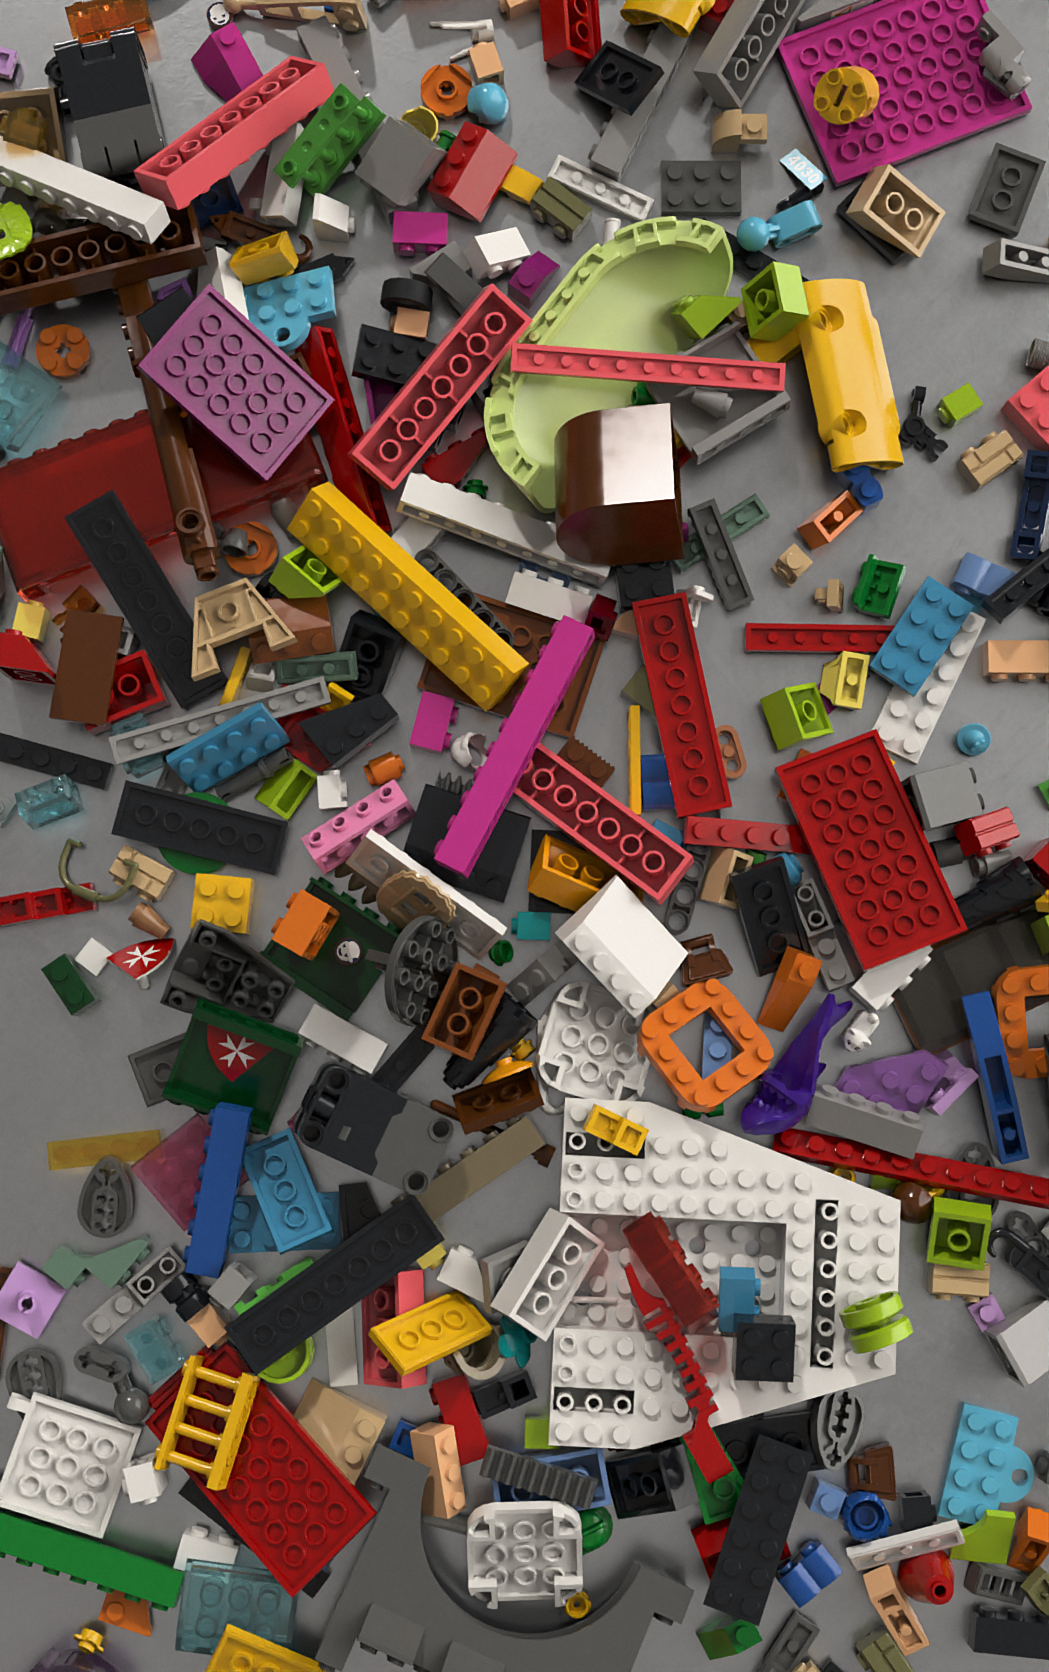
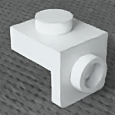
[676,585,714,628]

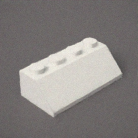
[490,1208,605,1342]

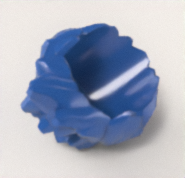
[839,1491,893,1543]

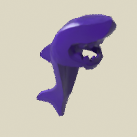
[741,993,853,1135]

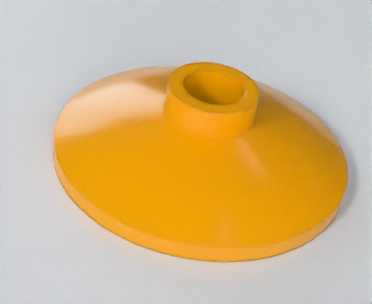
[482,1056,535,1085]

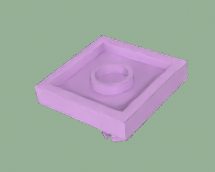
[0,1261,66,1339]

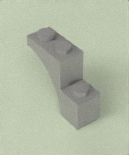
[507,939,580,1007]

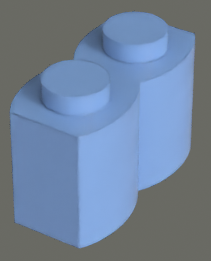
[950,552,1016,604]

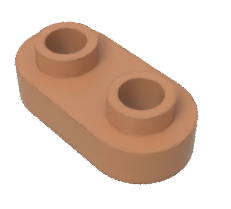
[716,725,747,780]

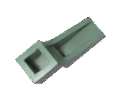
[41,1237,152,1290]

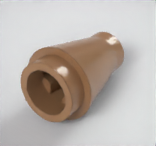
[128,902,170,940]

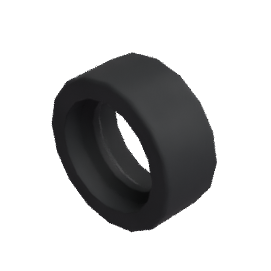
[380,277,433,314]

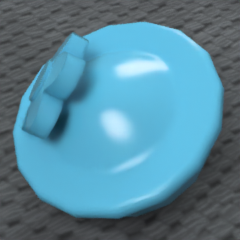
[956,723,991,756]

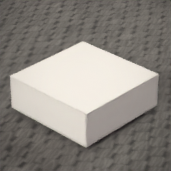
[74,937,114,976]

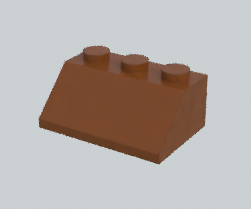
[248,595,335,665]
[421,962,507,1061]

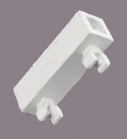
[248,122,304,227]

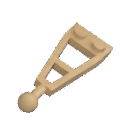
[223,0,368,31]

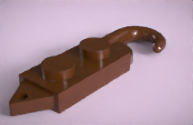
[209,211,313,264]

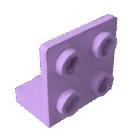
[921,1037,979,1116]

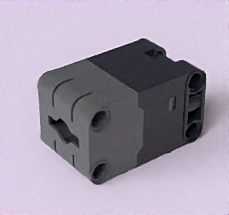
[53,26,166,185]
[293,1062,454,1195]

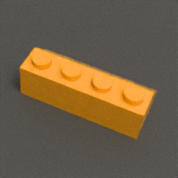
[527,834,643,912]

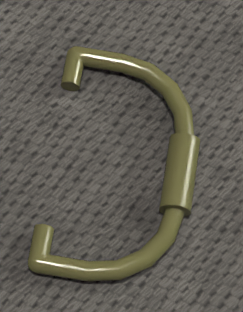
[58,838,139,903]

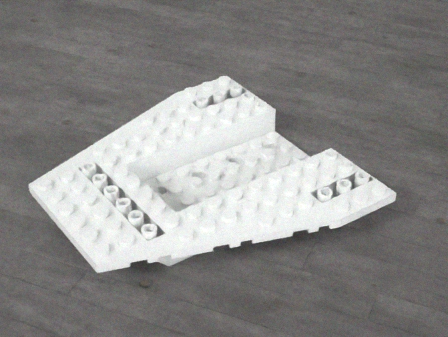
[548,1098,901,1449]

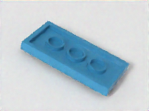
[868,576,974,697]
[166,701,290,792]
[243,1128,333,1255]
[229,1191,342,1254]

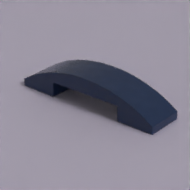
[1010,450,1049,560]

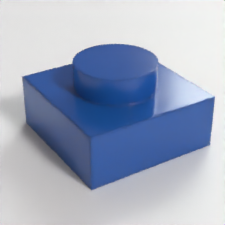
[389,1419,418,1458]

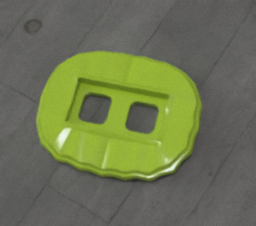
[0,201,33,261]

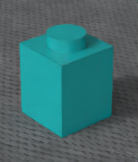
[511,911,551,942]

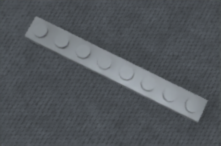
[108,676,331,765]

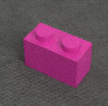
[393,211,448,256]
[409,691,459,755]

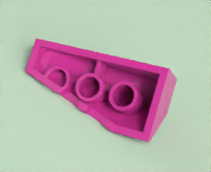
[191,22,264,103]

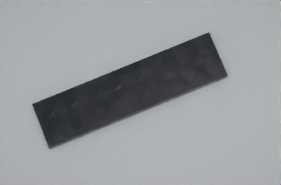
[64,489,228,709]
[224,1194,446,1375]

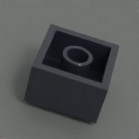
[613,561,675,614]
[731,1313,796,1382]

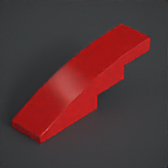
[0,882,98,927]

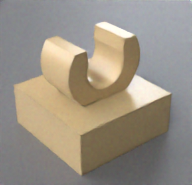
[815,579,844,612]

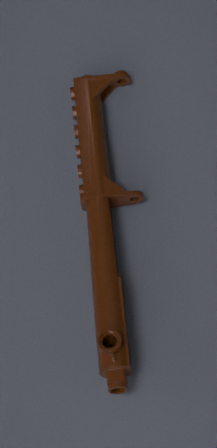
[112,279,221,582]

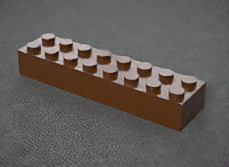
[0,201,208,315]

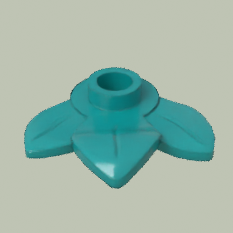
[498,1315,537,1368]

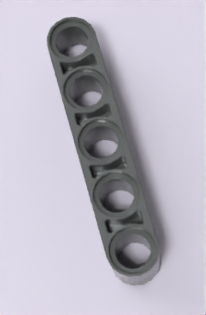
[414,548,514,648]
[663,810,721,936]

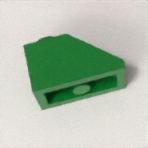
[696,1614,763,1660]

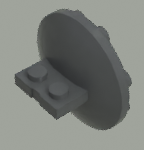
[365,915,459,1027]

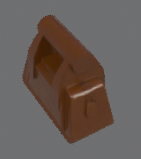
[680,933,733,988]
[847,1441,897,1501]

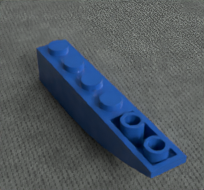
[961,990,1029,1165]

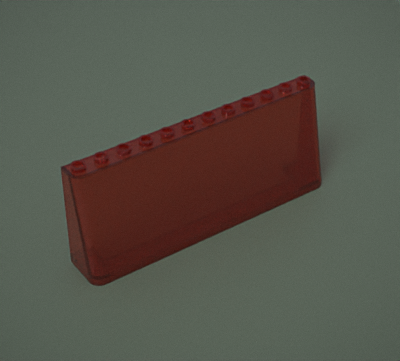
[0,406,329,602]

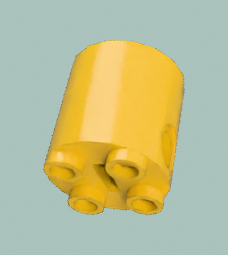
[813,66,879,125]

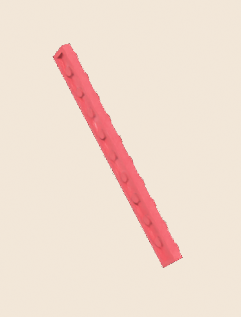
[510,343,786,393]

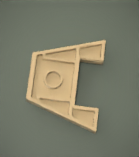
[191,578,298,682]

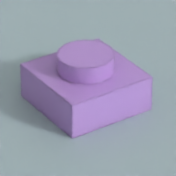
[0,47,19,80]
[966,1292,1006,1332]

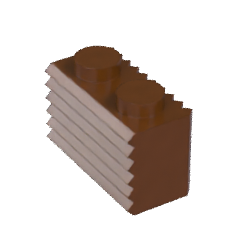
[557,736,615,788]

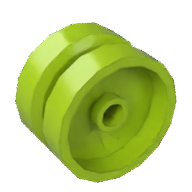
[839,1291,913,1354]
[258,1336,316,1384]

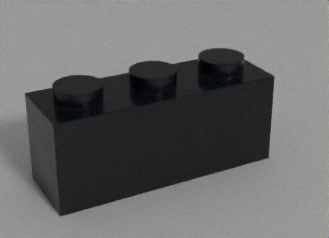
[968,1606,1049,1660]

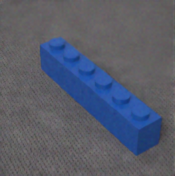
[182,1102,254,1279]

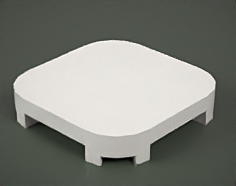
[535,981,655,1101]
[466,1501,583,1609]

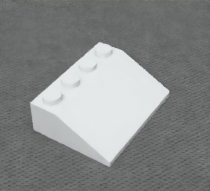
[555,875,688,1018]

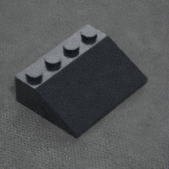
[403,784,531,903]

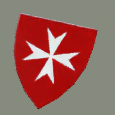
[106,938,175,989]
[207,1024,274,1082]

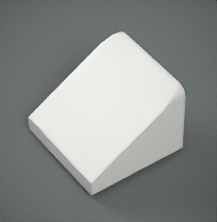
[246,658,277,693]

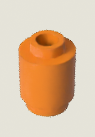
[363,751,405,787]

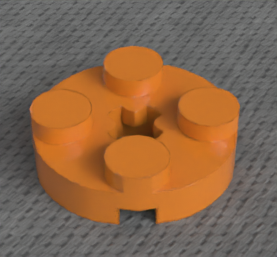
[420,63,473,121]
[36,324,92,380]
[224,521,278,577]

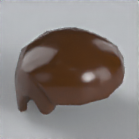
[891,1181,933,1224]

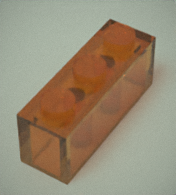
[65,0,155,43]

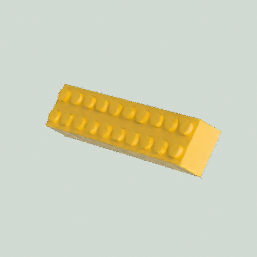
[287,481,529,712]

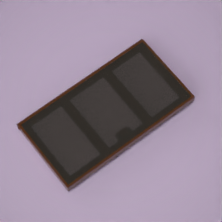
[891,910,1049,1055]

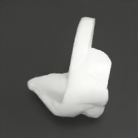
[450,732,488,771]

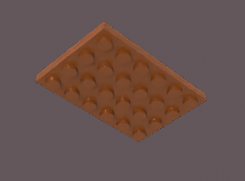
[417,592,605,739]

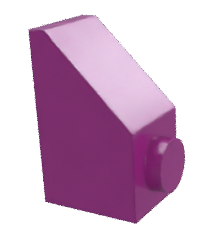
[508,251,560,309]

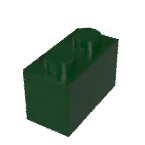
[41,953,101,1016]

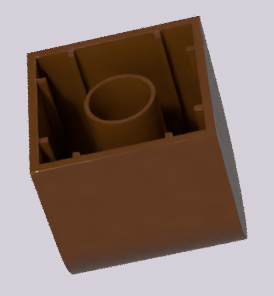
[554,403,684,566]

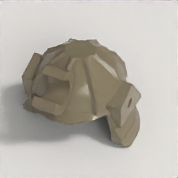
[443,1323,506,1380]

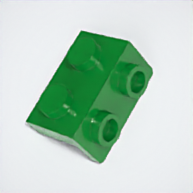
[852,554,906,619]

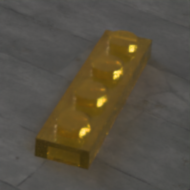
[47,1129,163,1171]

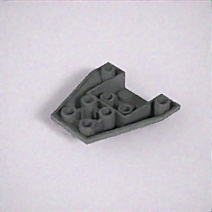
[160,919,295,1023]

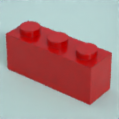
[429,1372,490,1466]

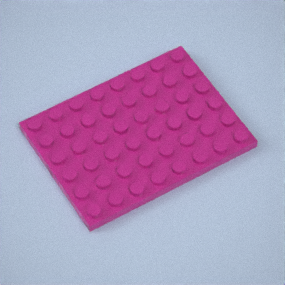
[776,0,1033,188]

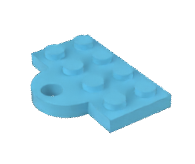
[243,266,336,352]
[936,1402,1034,1525]

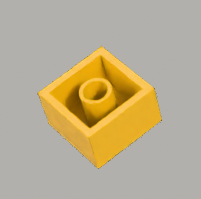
[190,873,255,935]

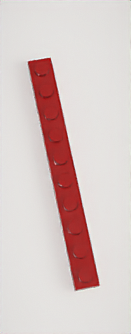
[772,1128,1049,1210]

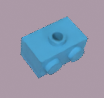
[718,1266,761,1332]

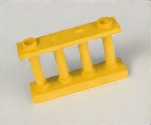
[154,1355,261,1491]

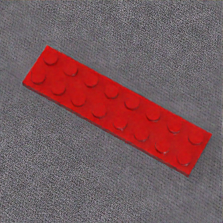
[631,592,733,818]

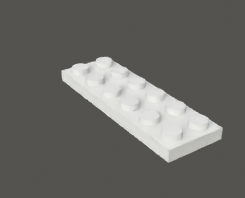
[871,612,986,765]
[346,829,507,960]

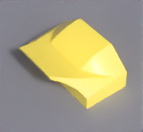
[819,651,870,710]

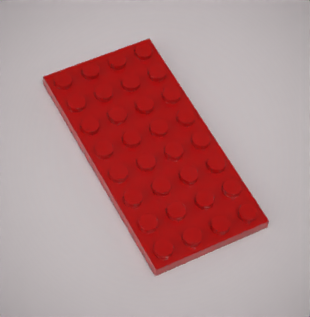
[774,729,968,972]
[144,1342,377,1598]

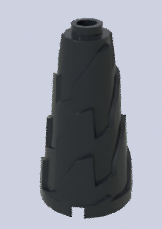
[954,856,1043,931]
[443,991,539,1090]

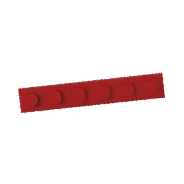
[745,623,895,654]
[683,816,811,855]

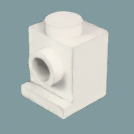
[317,770,349,812]

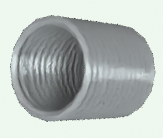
[1026,338,1049,370]

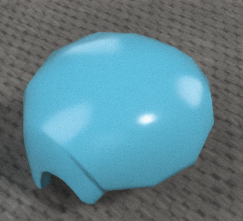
[467,83,509,125]

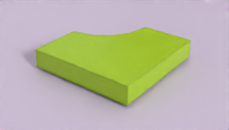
[948,1509,1016,1565]

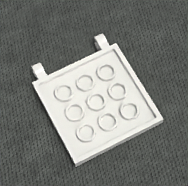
[0,1392,142,1539]

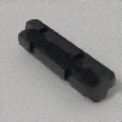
[776,182,824,213]

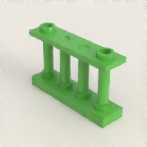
[273,83,387,197]

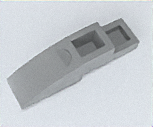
[792,878,855,993]
[81,1246,186,1345]

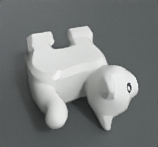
[839,1009,880,1053]

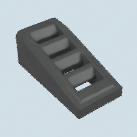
[964,1561,1027,1606]

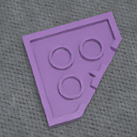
[834,1049,949,1114]

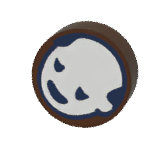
[207,2,234,31]
[335,938,363,966]

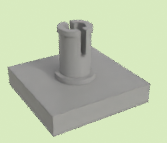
[481,1240,528,1314]

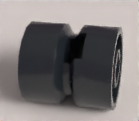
[160,1271,211,1323]

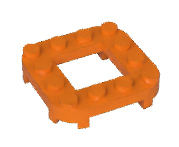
[991,964,1049,1079]
[637,978,774,1114]

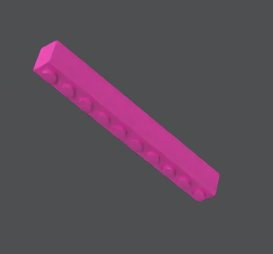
[433,615,595,879]

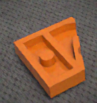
[98,1589,153,1637]

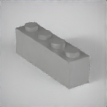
[805,1084,925,1159]

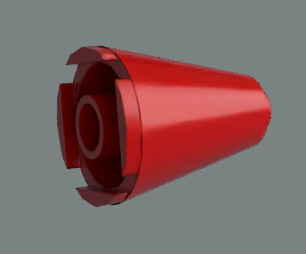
[897,1550,955,1605]

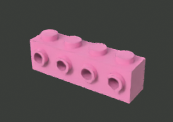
[301,779,416,874]

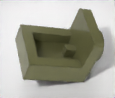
[1020,1566,1049,1617]

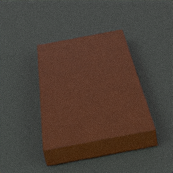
[49,609,124,727]

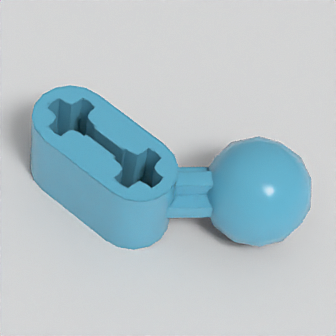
[736,200,823,252]

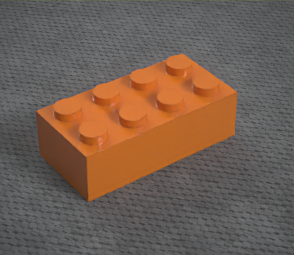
[271,889,341,961]

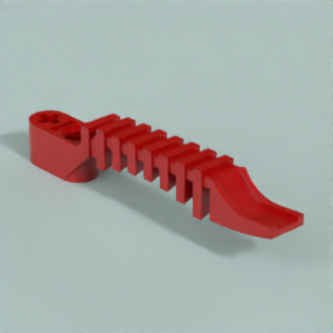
[623,1262,734,1484]

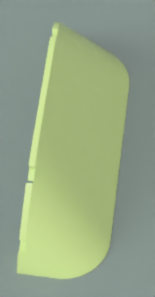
[484,216,733,514]

